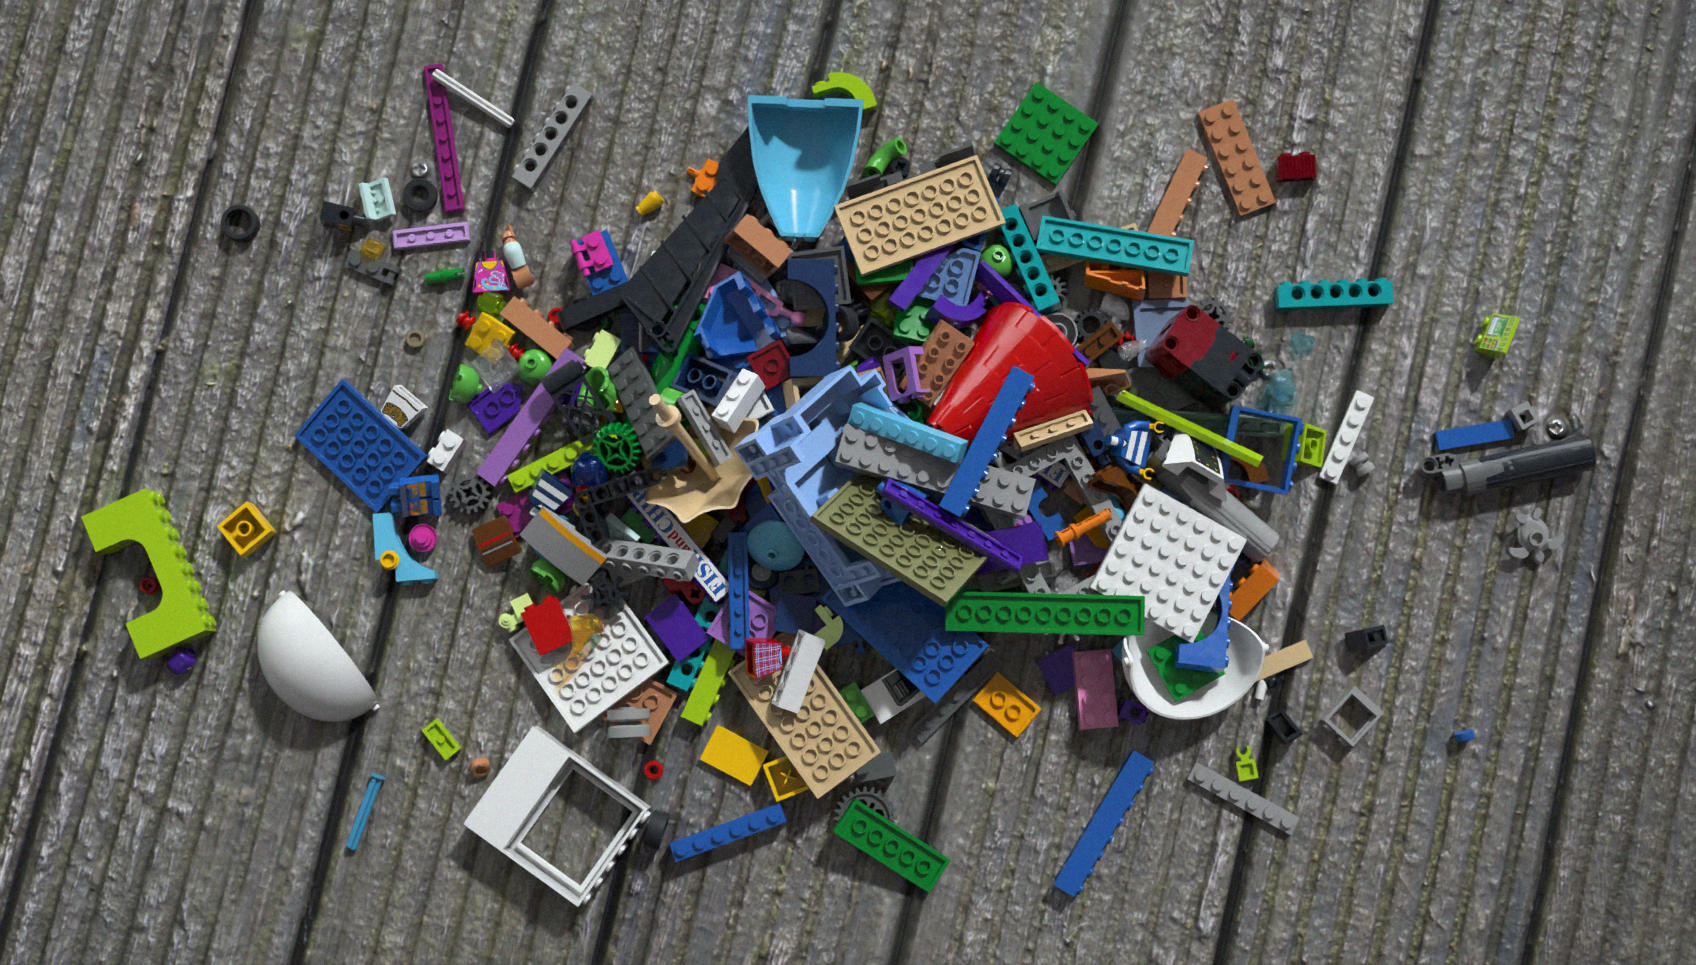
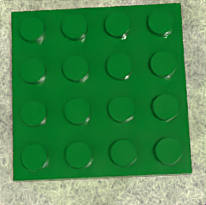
[994,82,1099,186]

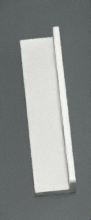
[771,629,826,713]

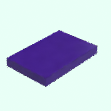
[645,593,710,663]

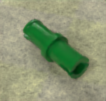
[425,267,466,285]

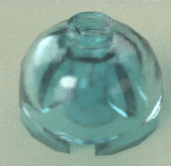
[1266,368,1297,406]

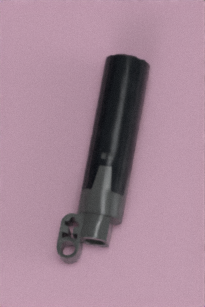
[1417,435,1596,498]

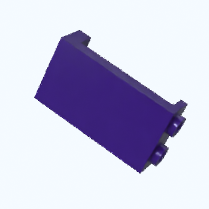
[977,521,1049,575]

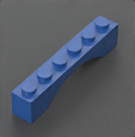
[669,802,787,862]

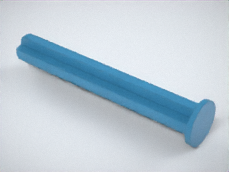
[346,773,386,850]

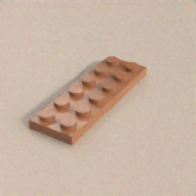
[1197,99,1276,217]

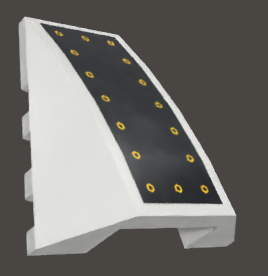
[1162,429,1227,502]

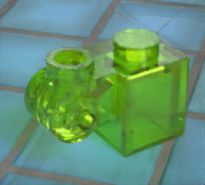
[866,292,896,328]

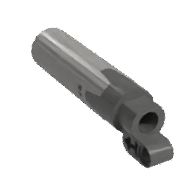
[1146,422,1279,563]

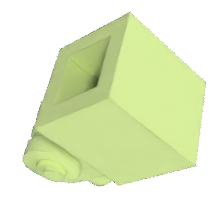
[499,593,536,633]

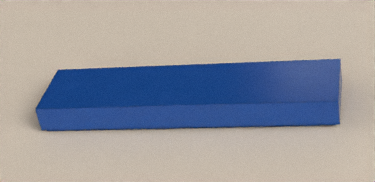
[1434,419,1515,451]

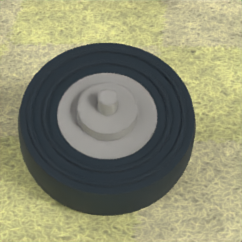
[748,558,779,591]

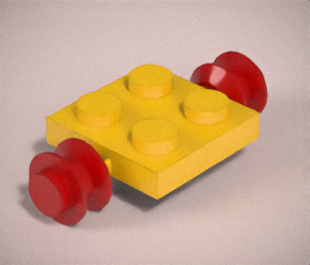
[456,311,525,365]

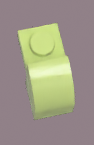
[814,605,843,651]

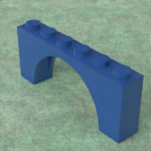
[1174,566,1234,673]

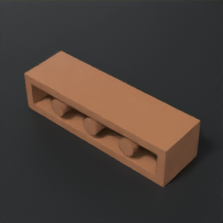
[500,296,575,360]

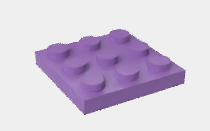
[706,590,777,657]

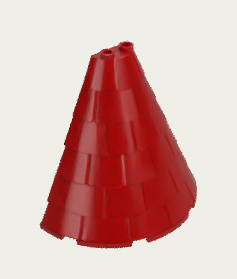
[926,302,1093,448]

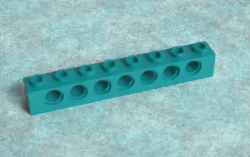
[666,549,752,692]

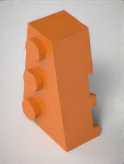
[1083,260,1145,301]
[1228,559,1280,621]

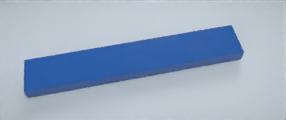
[727,532,750,650]

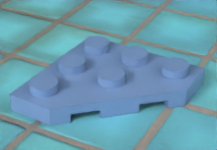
[918,248,981,306]

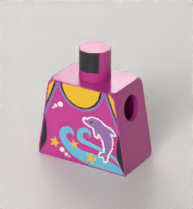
[473,251,512,296]

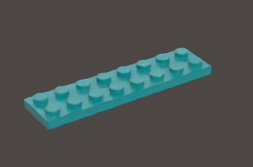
[1036,215,1194,277]

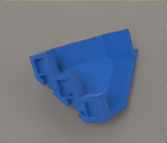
[693,271,783,359]

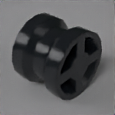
[891,157,910,178]

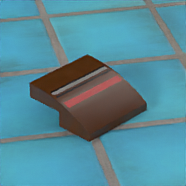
[472,515,522,567]

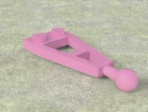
[704,263,806,326]

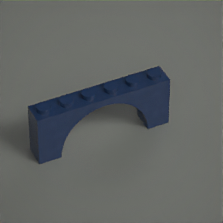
[786,259,840,377]

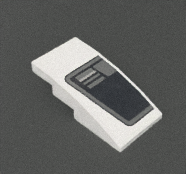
[861,669,926,724]

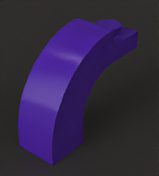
[925,289,989,330]

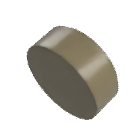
[406,329,426,349]

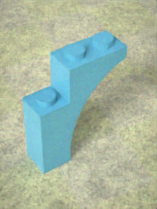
[373,512,438,586]

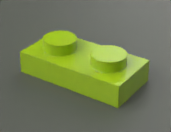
[422,718,462,760]

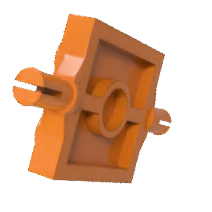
[686,158,719,198]

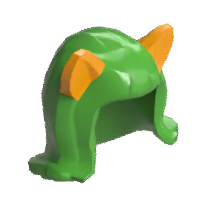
[577,366,624,421]

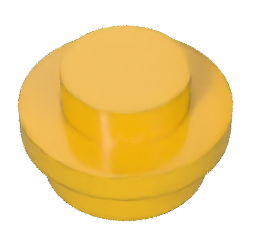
[380,550,400,570]

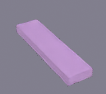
[392,222,471,250]

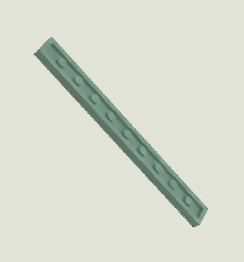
[1093,407,1285,438]

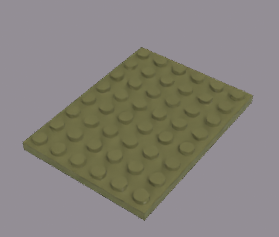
[810,472,1000,607]

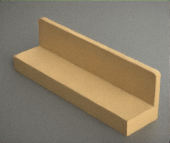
[1013,410,1094,452]

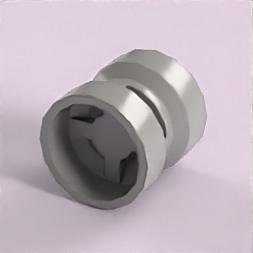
[1349,451,1376,477]

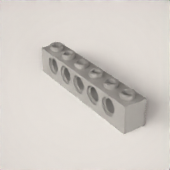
[512,82,594,193]
[591,537,700,582]

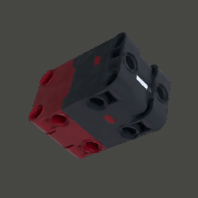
[1145,305,1263,411]

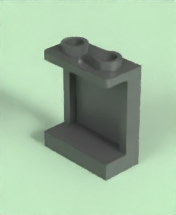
[1018,189,1077,243]

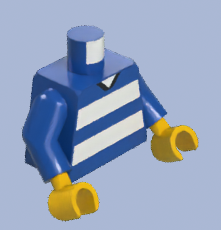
[1105,420,1164,480]

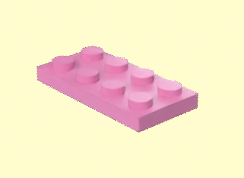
[1072,649,1118,730]

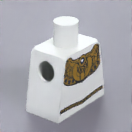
[381,385,428,429]

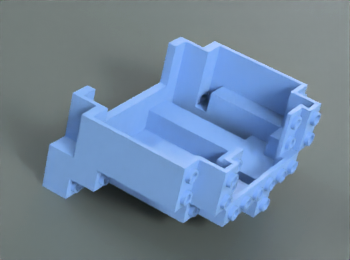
[733,365,943,607]

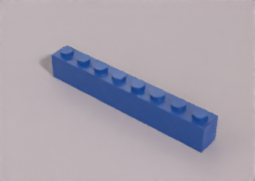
[938,365,1035,518]
[1052,749,1154,897]

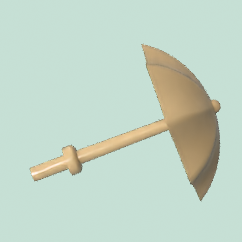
[640,394,759,523]

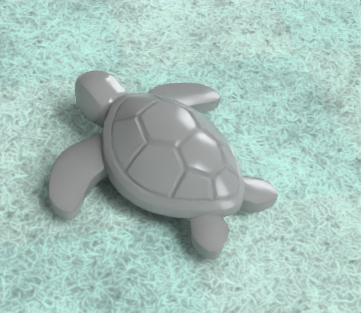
[1508,507,1565,565]

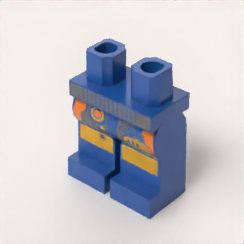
[389,474,442,517]

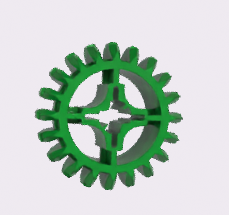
[592,422,643,475]

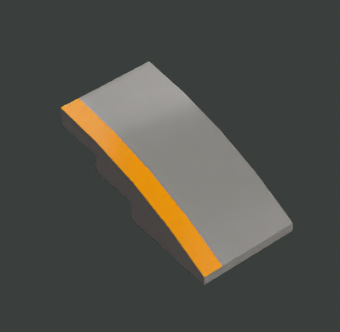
[520,506,607,586]

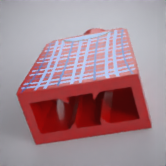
[745,638,790,679]

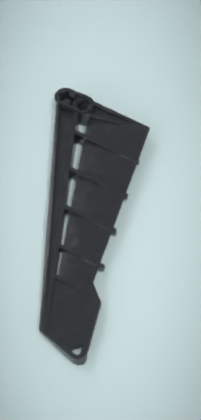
[618,126,759,359]

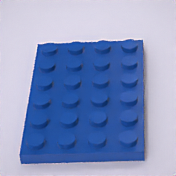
[294,379,428,513]

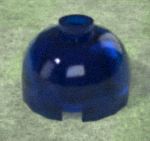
[570,451,610,487]

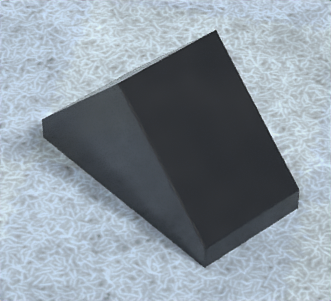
[1266,709,1303,745]

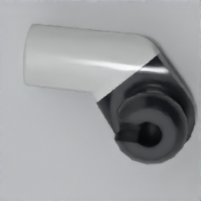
[1254,676,1279,700]

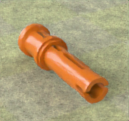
[1054,508,1112,548]

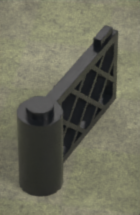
[540,359,616,445]

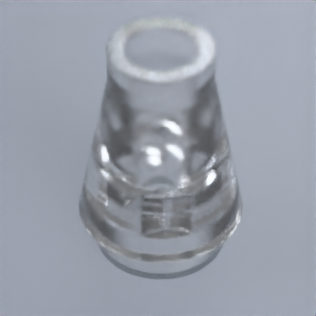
[1118,339,1149,361]

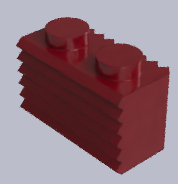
[1275,152,1317,182]

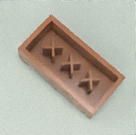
[897,319,975,407]

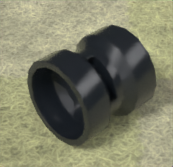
[988,163,1013,188]

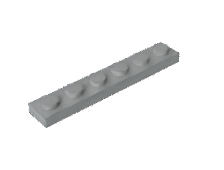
[1186,762,1300,835]

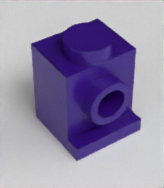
[1117,698,1149,725]

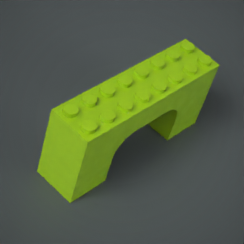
[81,488,217,660]

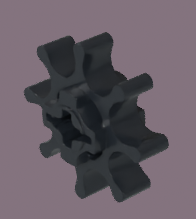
[581,571,631,620]

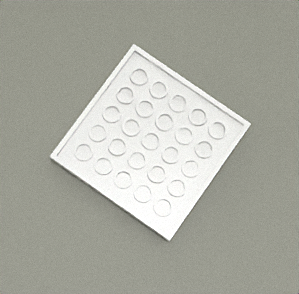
[1089,483,1247,643]
[509,571,670,733]

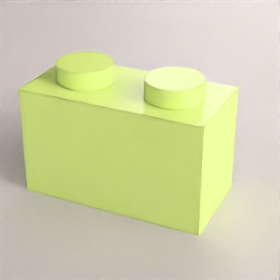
[583,330,621,371]

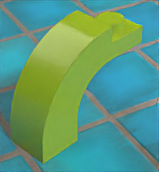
[812,72,877,115]

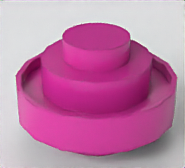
[409,524,438,552]

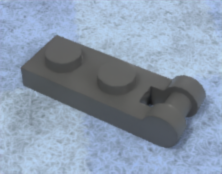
[344,249,400,286]

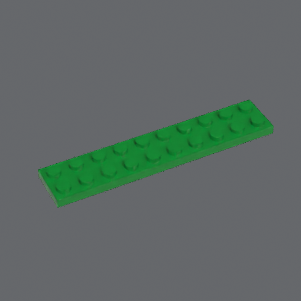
[945,591,1145,636]

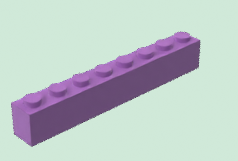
[477,348,588,487]

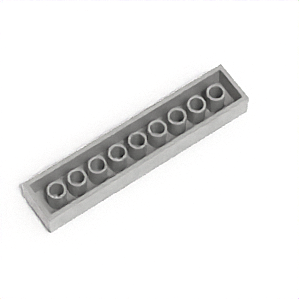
[834,424,1036,520]

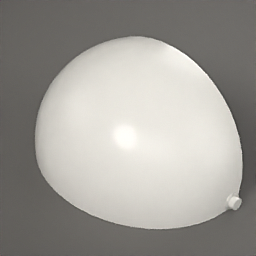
[257,590,380,722]
[1122,611,1269,720]

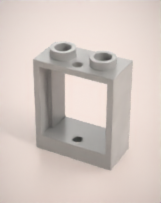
[1320,686,1384,747]

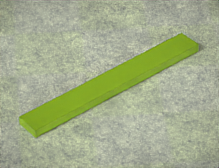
[1116,390,1264,467]

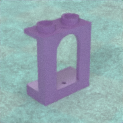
[882,346,930,404]

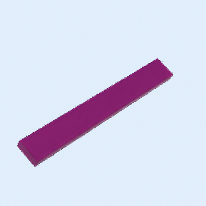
[424,63,465,213]

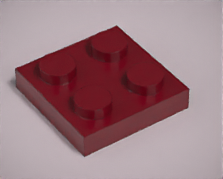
[746,339,792,392]

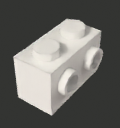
[427,429,468,473]

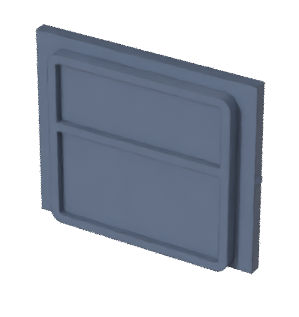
[1132,299,1189,368]

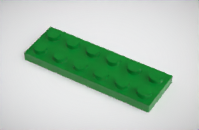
[832,798,951,893]

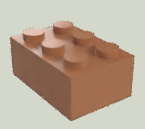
[724,214,792,277]

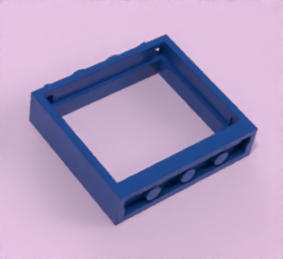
[1220,405,1304,495]

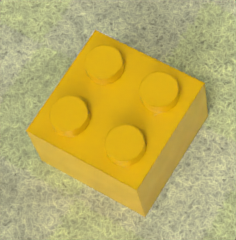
[217,501,277,557]

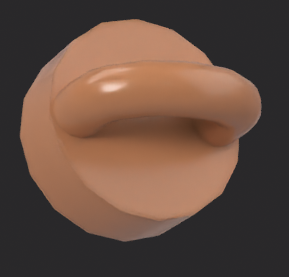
[470,757,490,777]

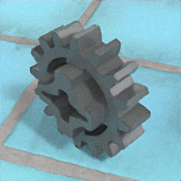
[1196,297,1234,330]
[449,472,492,514]

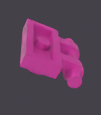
[569,230,614,277]

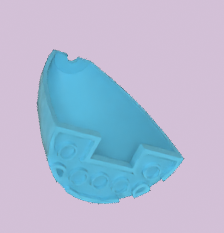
[748,95,863,242]

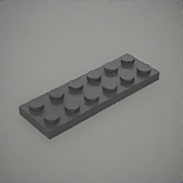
[607,345,677,460]

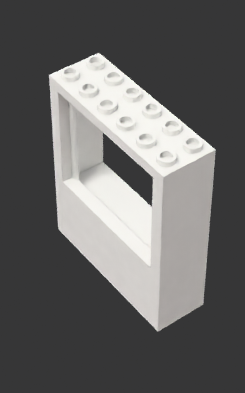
[463,726,651,907]

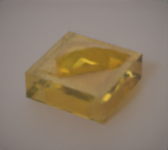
[360,238,387,260]

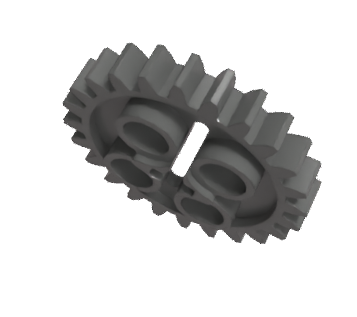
[834,786,897,849]

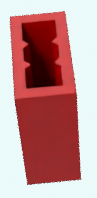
[520,595,577,656]

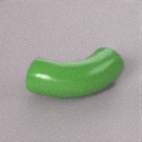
[863,137,907,178]

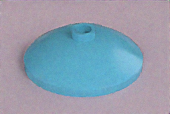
[747,520,805,571]

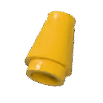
[636,190,665,216]

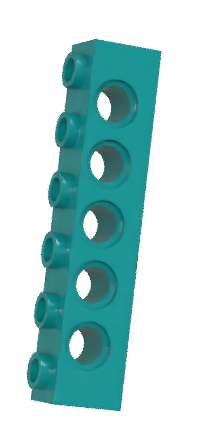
[997,203,1062,316]
[1274,278,1394,311]

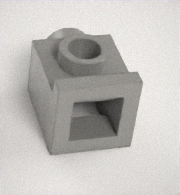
[1506,401,1539,432]

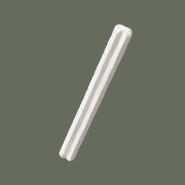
[432,69,514,128]

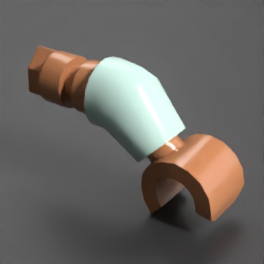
[501,224,534,289]

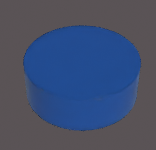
[1454,729,1475,742]

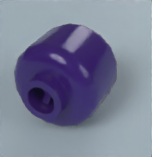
[167,646,197,675]

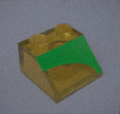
[569,613,605,660]

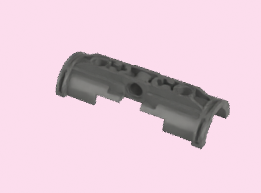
[846,140,975,200]

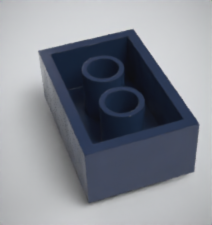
[671,352,738,409]

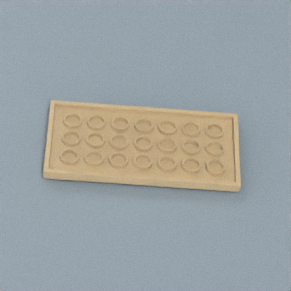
[834,155,1006,277]
[728,632,882,799]

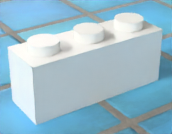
[712,369,765,433]

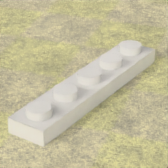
[1318,390,1374,485]

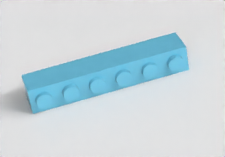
[847,402,968,463]

